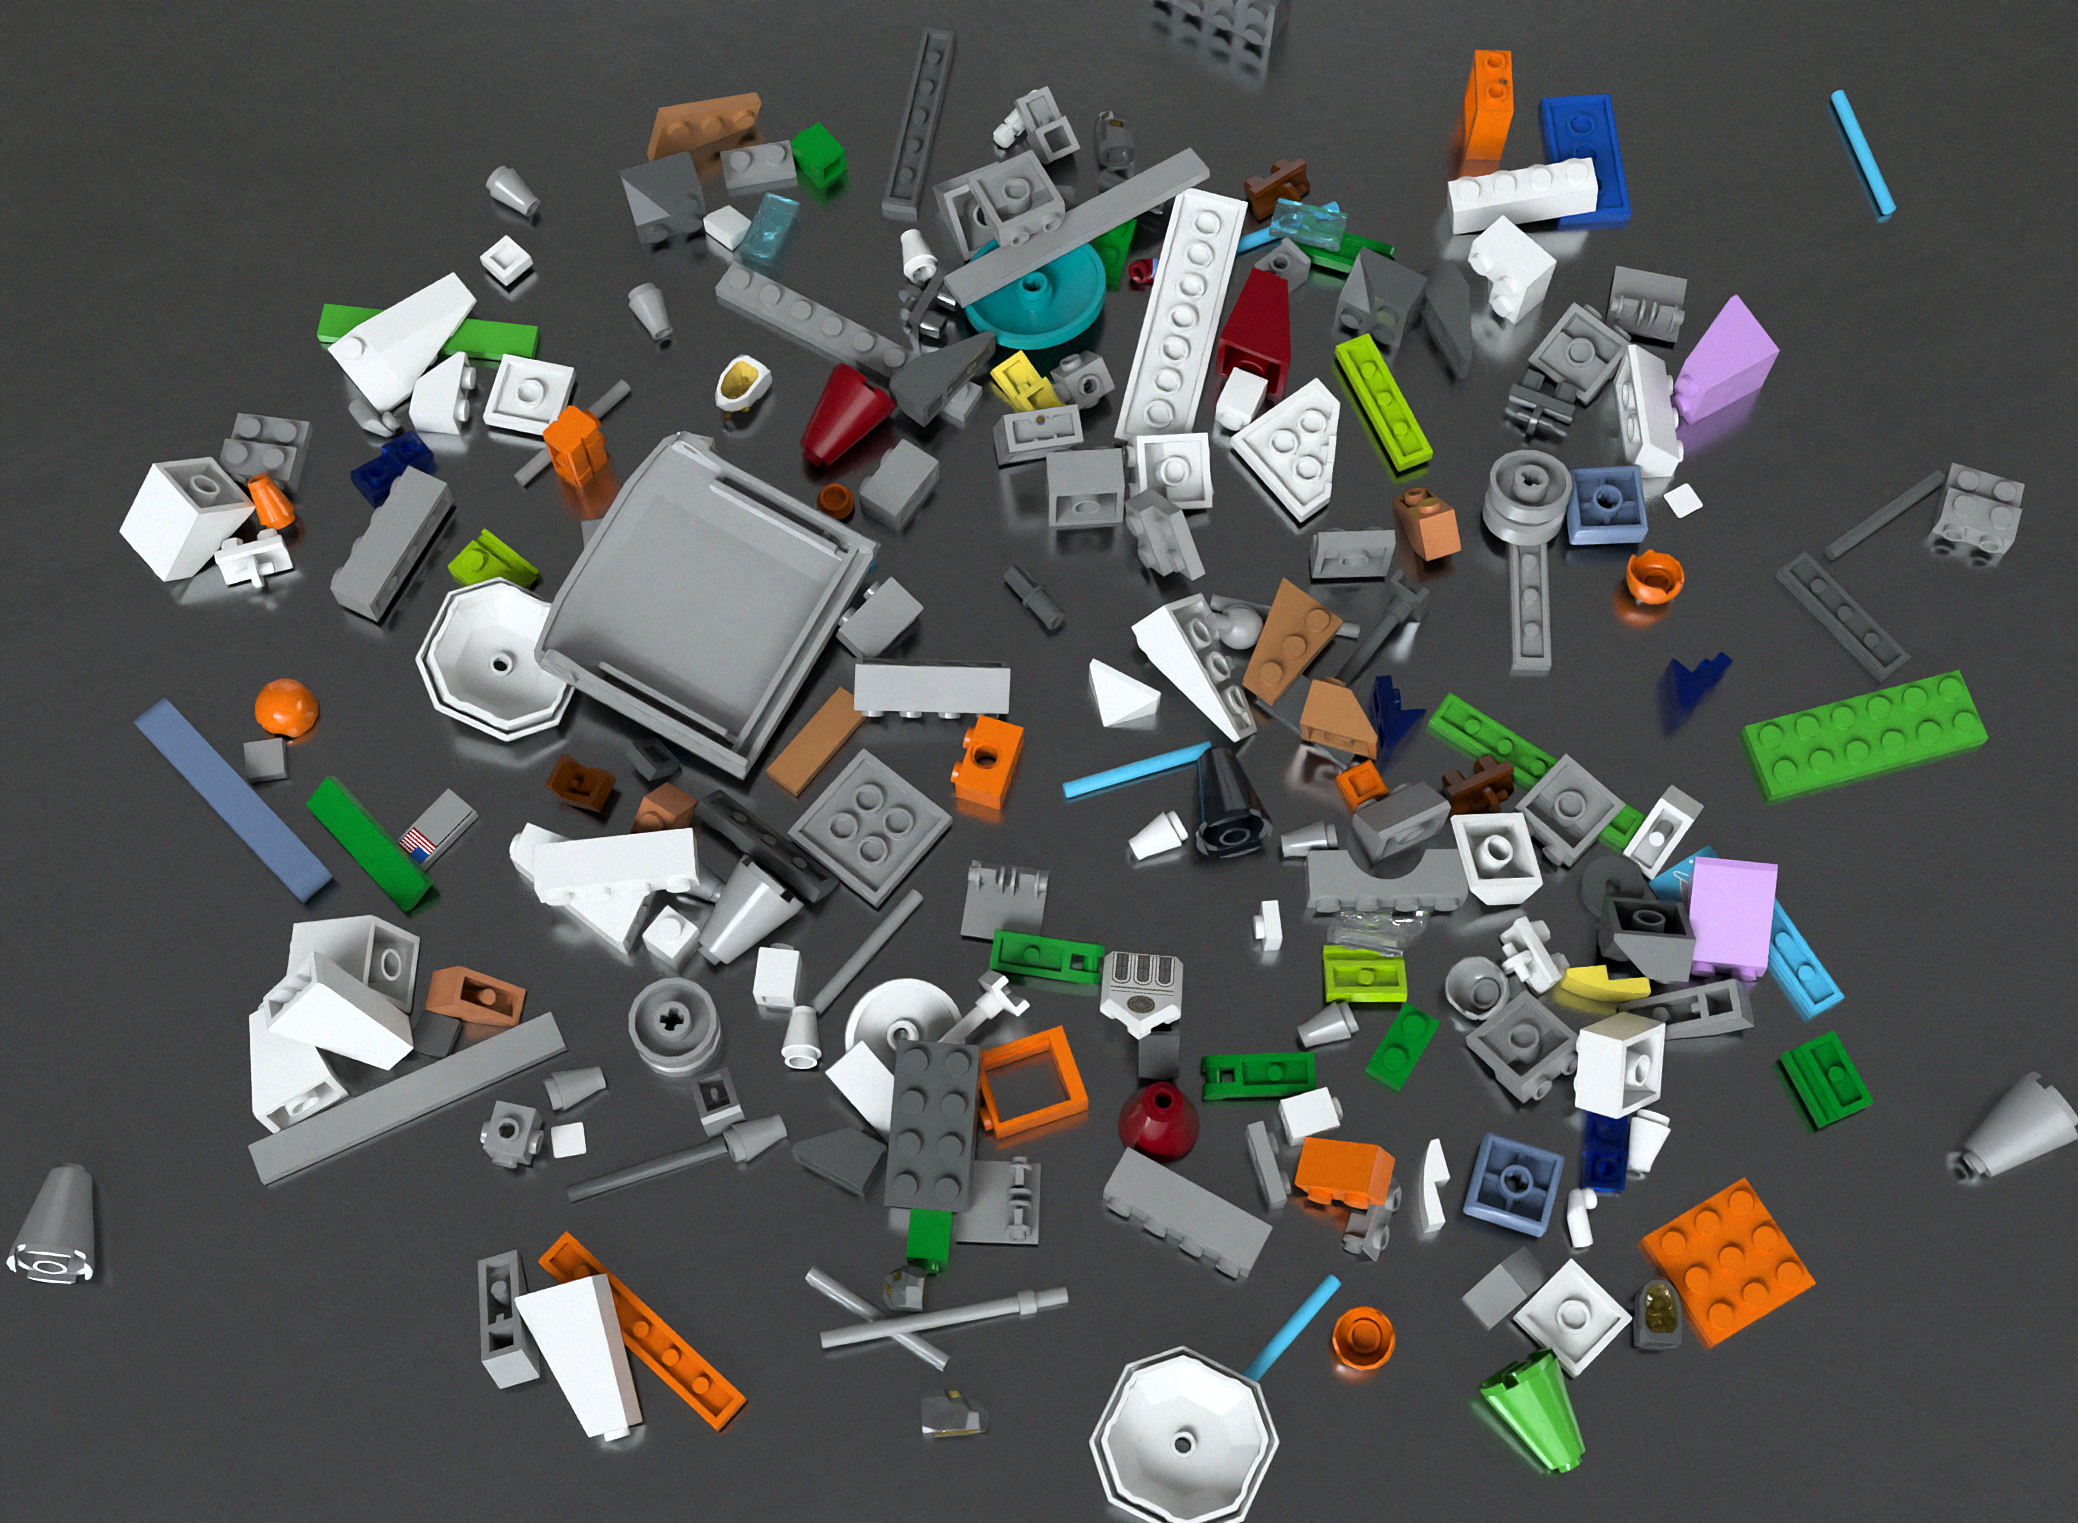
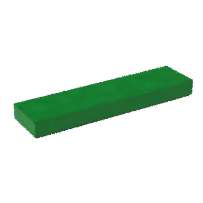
[306,776,434,911]

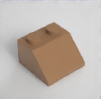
[1300,677,1378,760]

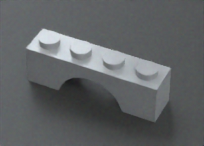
[1304,849,1468,913]

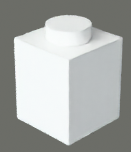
[1215,367,1268,431]
[642,905,702,972]
[753,943,802,1008]
[1277,1087,1343,1148]

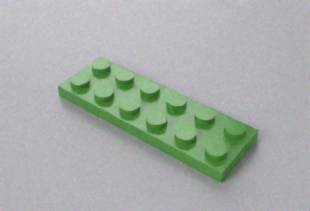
[1741,670,1988,801]

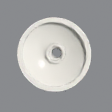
[845,978,965,1076]

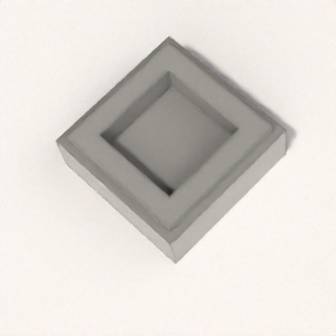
[243,738,288,784]

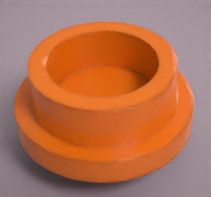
[817,483,854,520]

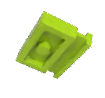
[447,528,542,590]
[1322,945,1408,1002]

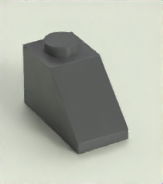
[1137,1019,1180,1081]
[791,1127,888,1197]

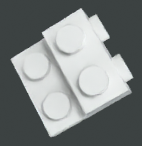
[1122,433,1212,510]

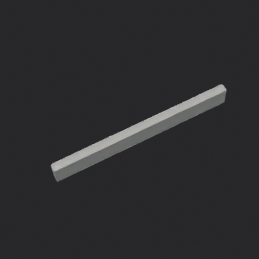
[943,147,1210,308]
[248,1011,568,1185]

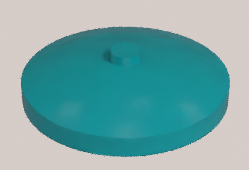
[964,239,1107,350]

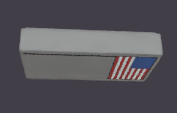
[396,788,479,872]

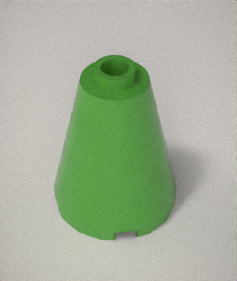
[1479,1347,1586,1473]

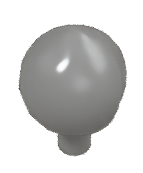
[1206,604,1264,650]

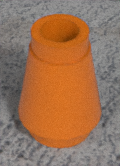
[247,473,296,530]

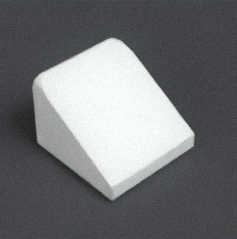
[703,205,756,251]

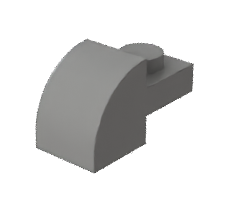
[1014,86,1081,165]

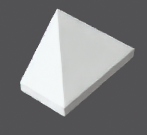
[1089,658,1161,727]

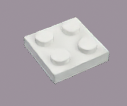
[483,354,576,436]
[1513,1258,1633,1379]

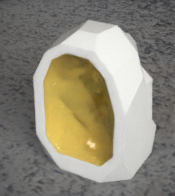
[715,355,772,412]

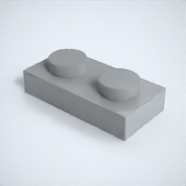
[720,140,796,189]
[1245,1121,1291,1211]

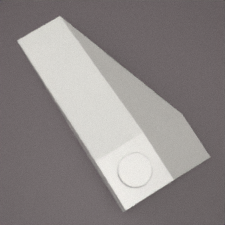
[328,272,477,416]
[1131,593,1258,742]

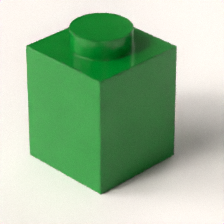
[791,122,847,188]
[906,1208,953,1273]

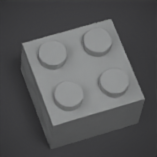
[1046,446,1125,527]

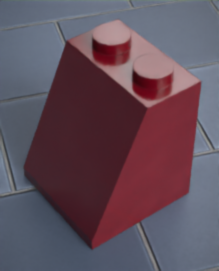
[1215,267,1291,400]

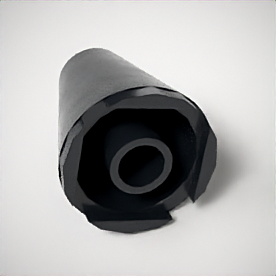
[1195,746,1273,858]

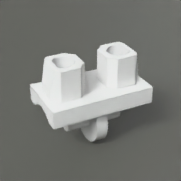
[214,528,293,588]
[1499,916,1570,997]

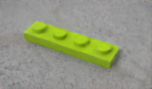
[1335,333,1433,472]

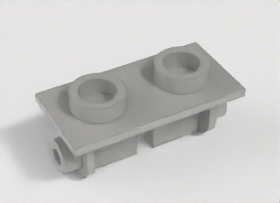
[1343,1175,1402,1262]

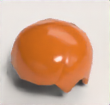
[1625,549,1685,605]
[254,678,319,738]
[1332,1305,1396,1371]

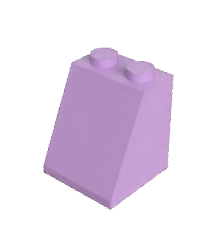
[1670,294,1780,425]
[1686,856,1778,981]

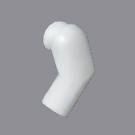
[1567,1187,1597,1247]

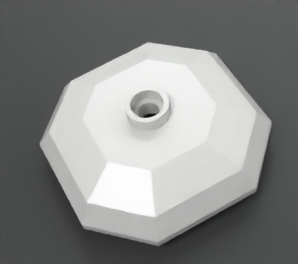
[415,577,575,742]
[1089,1345,1280,1523]

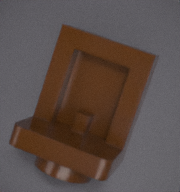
[546,754,617,812]

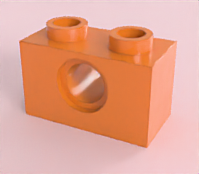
[951,715,1024,810]

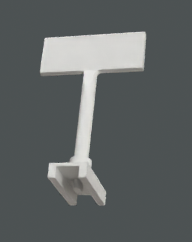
[825,969,1030,1145]

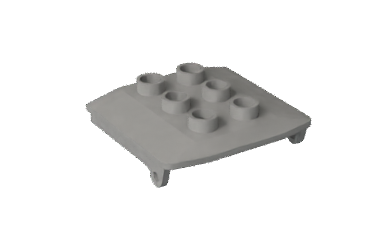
[534,431,881,780]

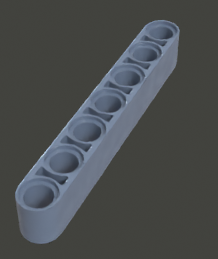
[133,696,334,903]

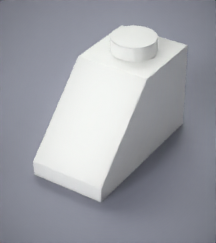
[1620,784,1704,880]

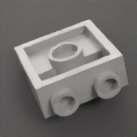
[967,149,1066,248]
[1528,302,1633,406]
[218,413,313,494]
[1931,462,2025,554]
[1124,488,1206,581]
[1310,527,1396,578]
[1512,754,1626,868]
[1466,989,1578,1104]

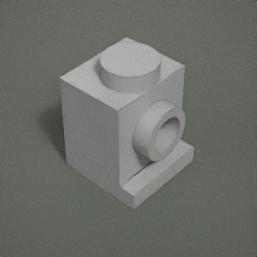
[1254,237,1311,294]

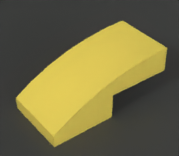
[990,350,1067,421]
[1559,965,1651,1003]

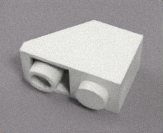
[409,352,476,435]

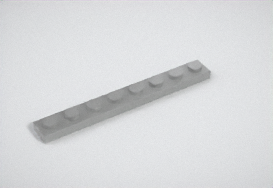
[715,261,982,422]

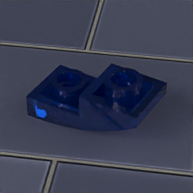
[351,429,434,505]
[1582,1110,1628,1191]

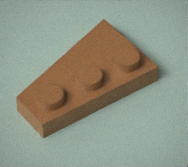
[647,92,762,161]
[1242,577,1343,707]

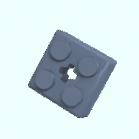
[1566,465,1649,545]
[1463,1132,1565,1237]

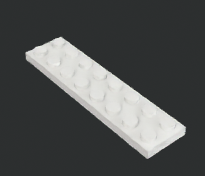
[1113,188,1248,446]

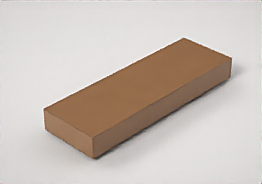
[766,686,867,797]

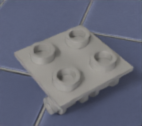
[1606,266,1687,343]
[961,860,1050,939]
[956,1156,1041,1244]

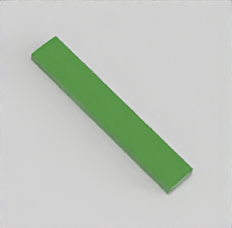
[317,304,540,361]
[1427,692,1647,850]

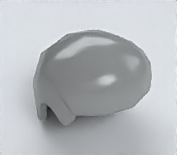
[1445,956,1510,1021]

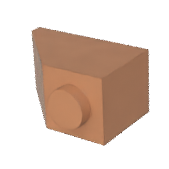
[425,966,526,1028]

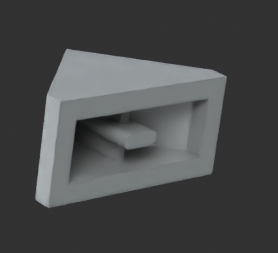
[689,1066,746,1139]
[1462,1246,1552,1330]

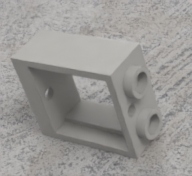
[993,404,1084,465]

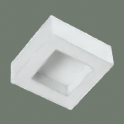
[480,235,533,286]
[1253,900,1283,951]

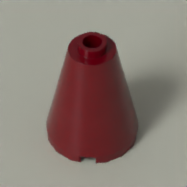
[799,362,896,468]
[1119,1082,1200,1165]

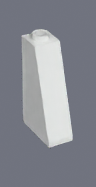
[509,823,658,954]
[263,950,414,1070]
[515,1273,643,1441]

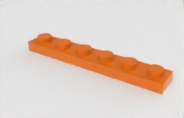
[537,1231,747,1432]

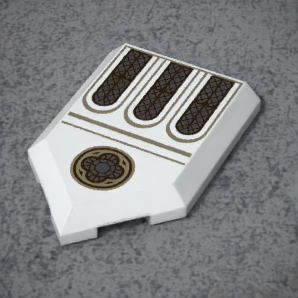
[1100,952,1183,1040]

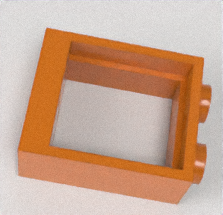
[1463,50,1514,160]
[979,1025,1089,1140]

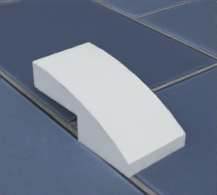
[1418,1139,1450,1233]

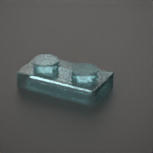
[739,192,800,268]
[1269,198,1348,252]

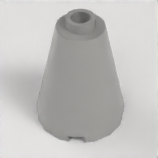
[697,854,804,965]
[1963,1069,2078,1177]
[7,1163,95,1284]

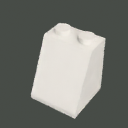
[119,457,256,582]
[286,915,420,1014]
[249,1003,350,1134]

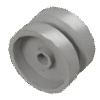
[1482,450,1572,546]
[628,977,723,1077]

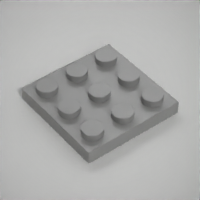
[787,748,953,908]

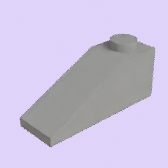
[1618,978,1755,1040]
[478,1249,540,1389]

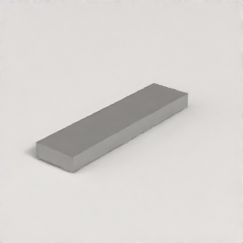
[1508,542,1551,671]

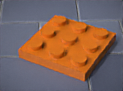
[1640,1177,1816,1348]

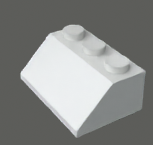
[1614,345,1683,478]

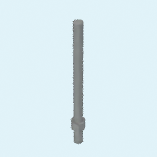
[820,1286,1068,1348]

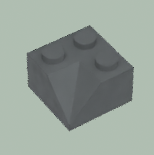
[619,150,707,245]
[1335,246,1428,348]
[1597,896,1696,984]

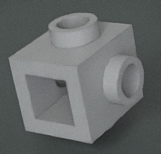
[1050,350,1115,410]
[480,1100,544,1168]

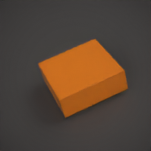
[1336,759,1389,812]

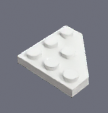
[1230,378,1340,523]

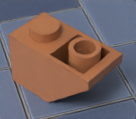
[1393,487,1462,561]
[630,782,698,834]

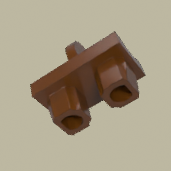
[1244,157,1311,221]
[1442,754,1514,817]

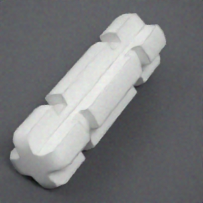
[993,89,1037,148]

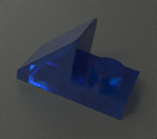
[1665,651,1733,726]
[1372,675,1427,762]

